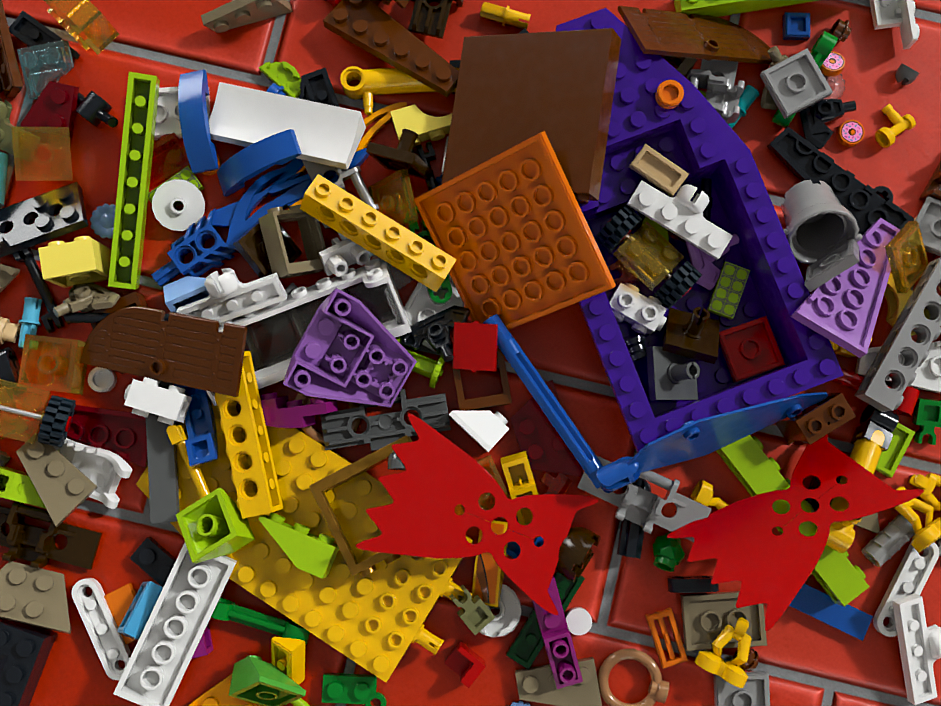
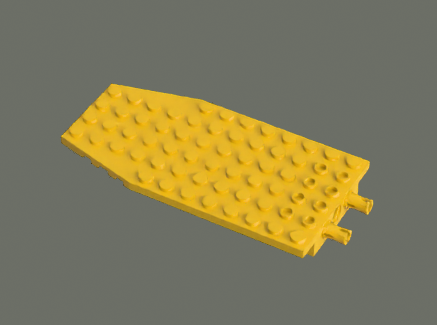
[136,401,473,682]

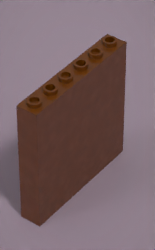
[441,28,621,204]

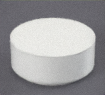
[88,367,117,393]
[565,607,592,635]

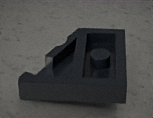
[299,68,340,107]

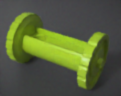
[396,337,445,388]

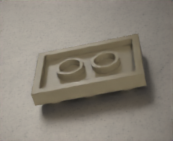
[680,591,767,651]

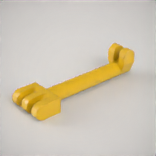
[166,424,210,498]

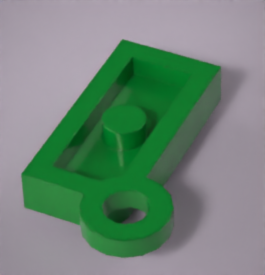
[321,673,387,706]

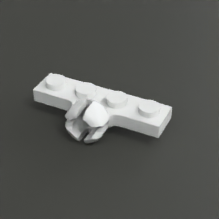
[626,180,733,260]
[176,268,287,323]
[892,593,941,705]

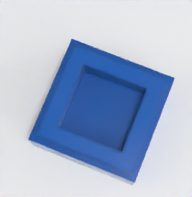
[783,12,810,41]

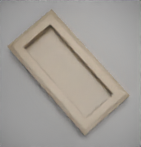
[629,144,689,197]

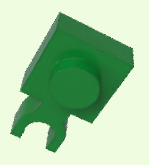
[912,398,941,445]

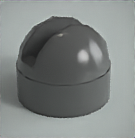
[895,63,920,85]
[388,451,406,470]

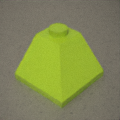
[176,487,255,564]

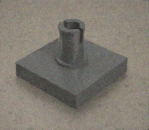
[646,346,700,401]

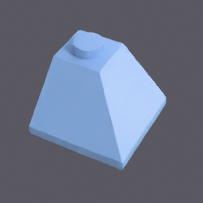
[163,276,209,313]

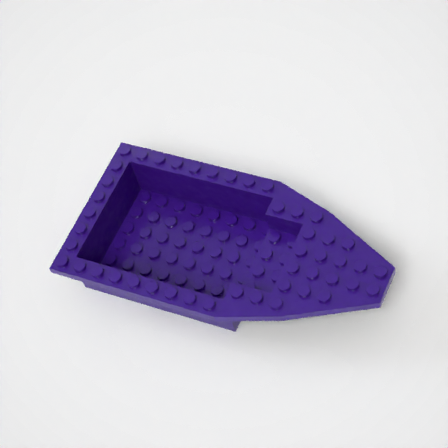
[555,8,844,453]

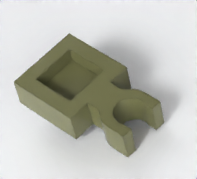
[449,585,495,635]

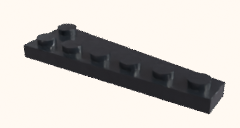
[767,127,915,235]

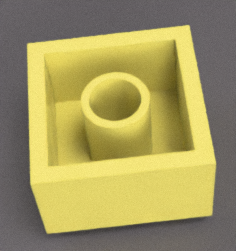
[38,236,111,288]

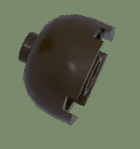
[556,527,601,583]

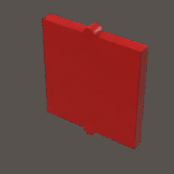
[453,321,498,373]

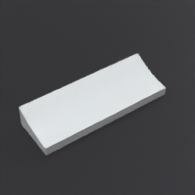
[209,82,366,170]
[113,543,237,706]

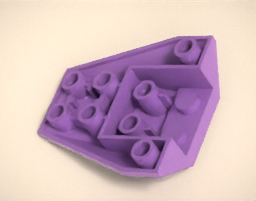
[283,288,417,407]

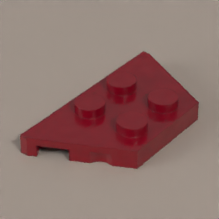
[510,380,583,477]

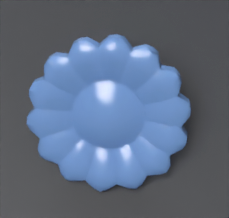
[90,203,116,239]

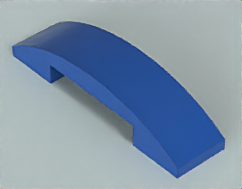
[178,69,219,174]
[217,129,302,197]
[174,384,218,467]

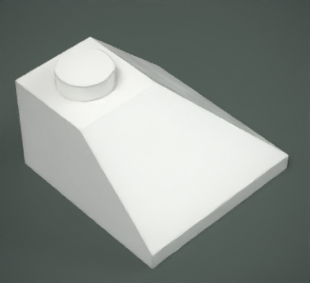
[449,411,509,452]

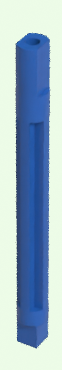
[483,314,603,489]

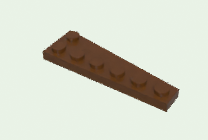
[323,0,459,97]

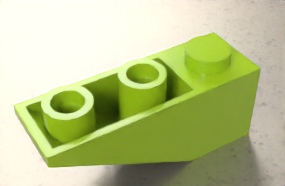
[0,466,46,508]
[259,512,339,579]

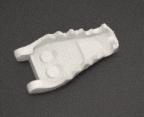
[53,438,132,509]

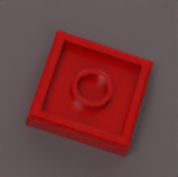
[719,316,785,383]

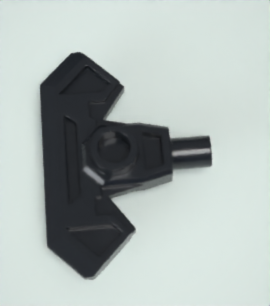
[799,99,856,149]
[399,305,470,362]

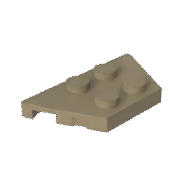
[0,561,71,634]

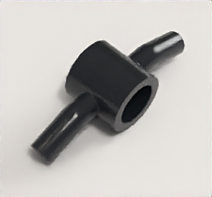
[75,91,118,127]

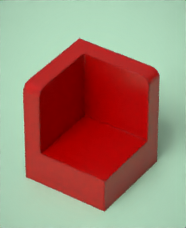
[445,641,486,688]

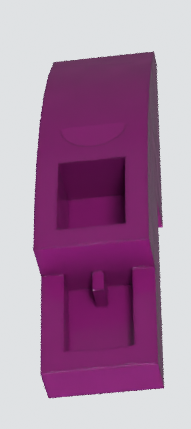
[236,392,338,428]
[532,575,583,689]

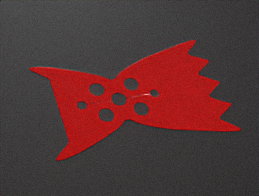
[355,413,598,615]
[667,434,924,631]

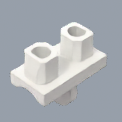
[319,237,370,277]

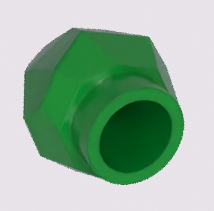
[653,532,685,572]

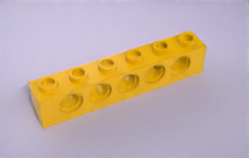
[300,174,457,292]
[215,351,283,519]

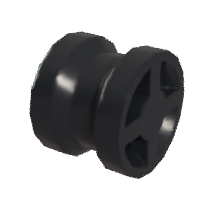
[625,335,647,362]

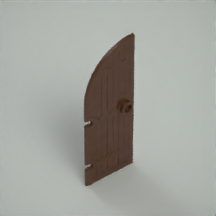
[617,6,773,65]
[80,306,247,397]

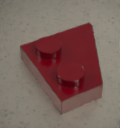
[20,81,79,138]

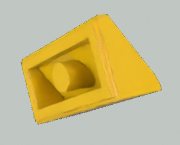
[271,637,305,685]

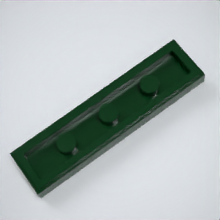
[506,571,585,670]

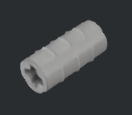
[861,514,915,567]

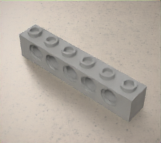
[854,257,941,412]

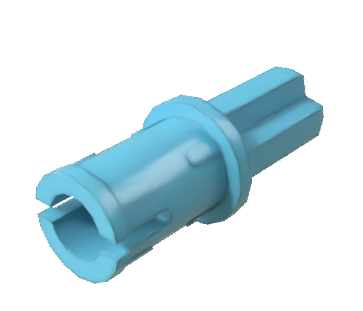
[18,297,42,350]

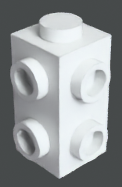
[609,283,667,335]
[124,377,192,425]

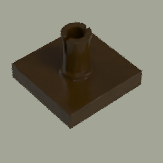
[366,129,433,180]
[233,213,302,278]
[662,307,720,364]

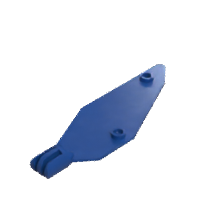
[596,392,828,493]

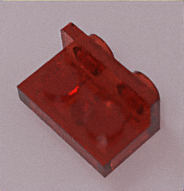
[149,133,191,190]

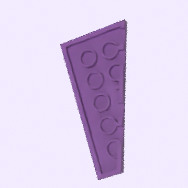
[790,218,902,358]

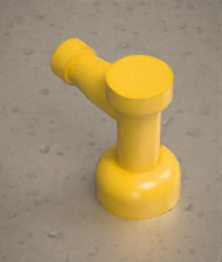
[875,104,916,148]

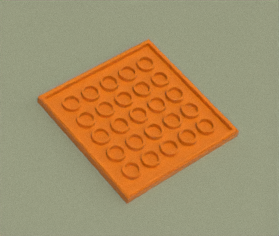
[413,131,616,330]

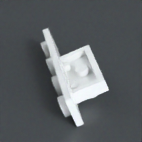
[869,0,920,49]

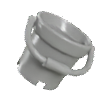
[781,180,863,265]

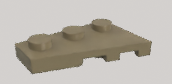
[201,0,293,33]
[16,433,98,528]
[515,657,602,706]

